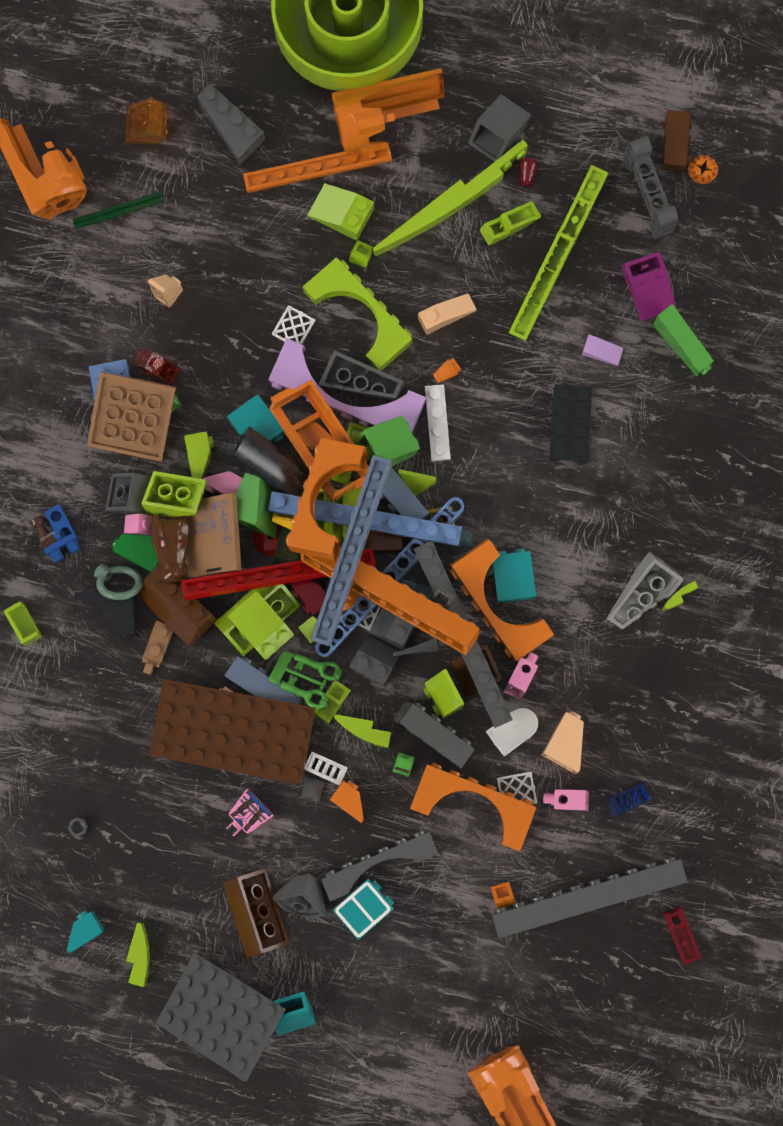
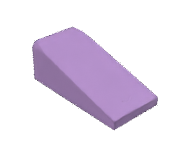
[582,335,623,366]

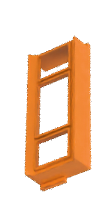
[270,380,369,503]

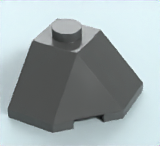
[272,873,326,919]

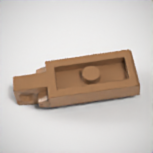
[142,621,173,675]

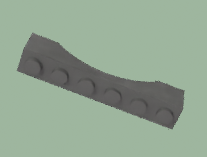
[321,830,439,901]

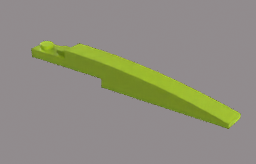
[373,140,528,256]
[509,165,608,341]

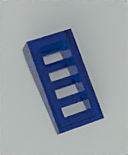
[606,782,651,817]

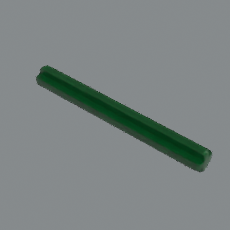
[73,192,163,229]

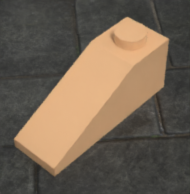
[148,275,183,308]
[418,294,477,335]

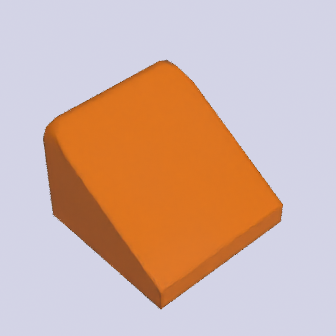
[490,882,515,909]

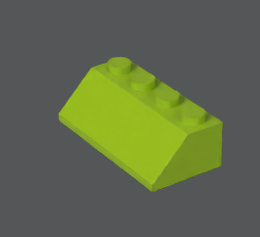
[214,584,301,656]

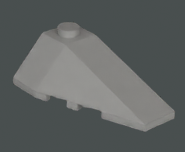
[607,552,684,629]

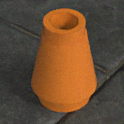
[433,358,461,383]

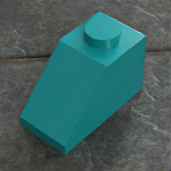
[67,910,105,953]

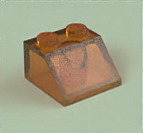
[125,98,168,144]

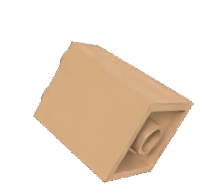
[541,711,584,774]

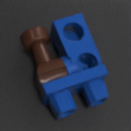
[29,504,81,563]

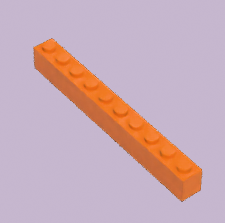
[301,547,480,655]

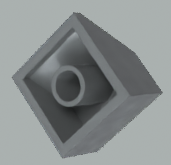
[105,473,151,515]
[349,635,400,686]

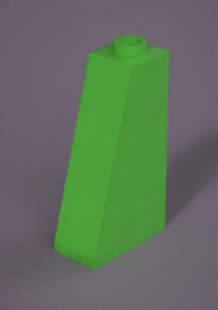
[653,304,714,377]

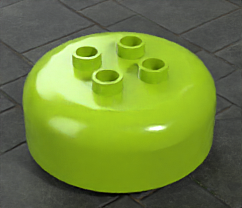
[271,0,423,91]

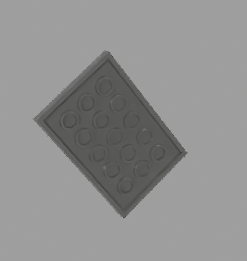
[156,953,285,1082]

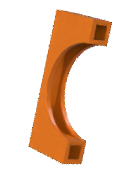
[286,438,369,561]
[449,539,554,661]
[410,763,537,851]

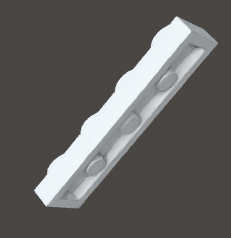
[425,385,451,462]

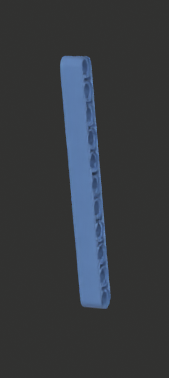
[315,497,464,657]

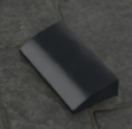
[232,426,309,496]

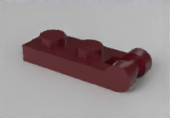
[662,906,702,965]

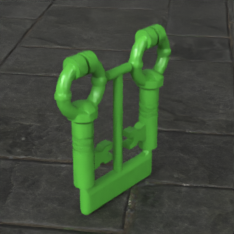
[268,650,343,709]

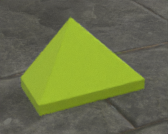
[398,469,436,497]

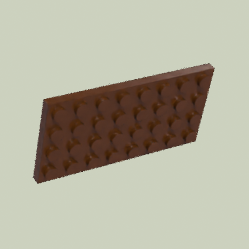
[149,679,316,785]

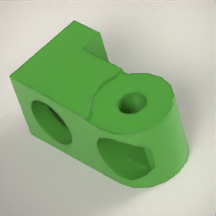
[392,752,415,777]

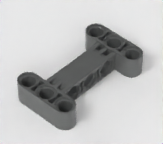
[624,136,678,239]

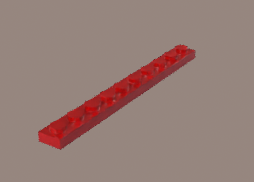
[181,548,376,601]

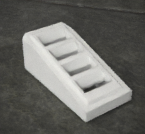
[305,752,347,785]

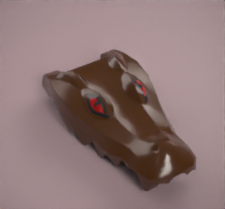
[151,514,189,583]

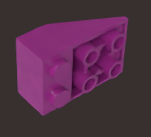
[622,252,677,322]

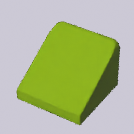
[349,240,374,268]
[298,616,317,643]

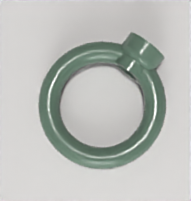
[94,564,143,600]

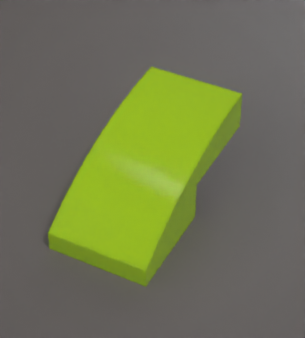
[662,581,698,611]
[315,680,351,725]

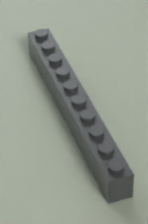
[414,541,513,728]
[491,857,688,938]

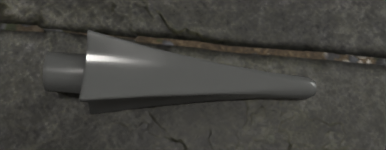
[393,638,445,657]

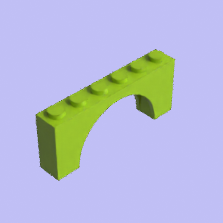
[303,257,412,371]

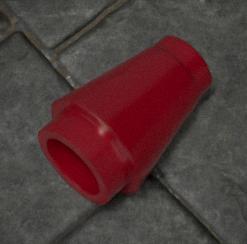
[520,158,538,187]

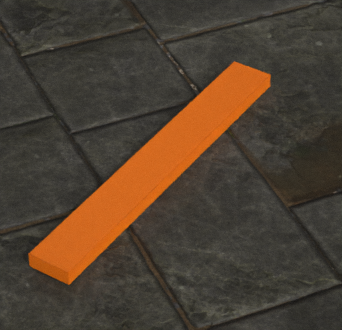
[243,142,392,193]

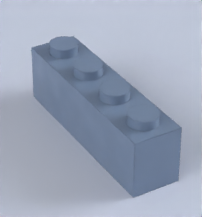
[381,467,430,520]
[224,656,302,704]

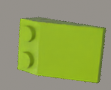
[307,183,374,241]
[141,471,207,518]
[226,589,294,660]
[423,669,464,719]

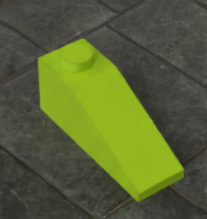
[184,431,214,479]

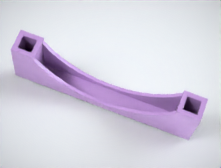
[268,338,426,432]

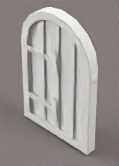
[486,708,538,756]

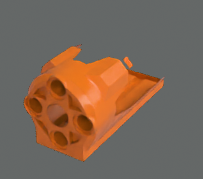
[331,68,444,154]
[0,118,87,220]
[467,1045,556,1126]

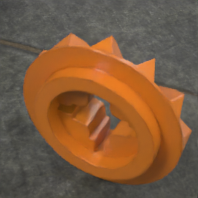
[688,154,718,184]

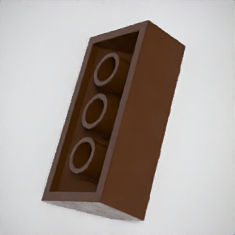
[137,564,217,647]
[223,868,290,958]

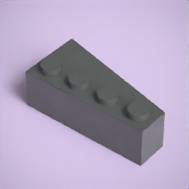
[197,83,265,165]
[319,350,405,400]
[392,701,475,768]

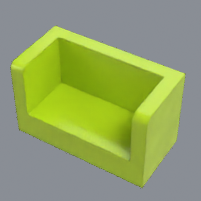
[4,601,43,646]

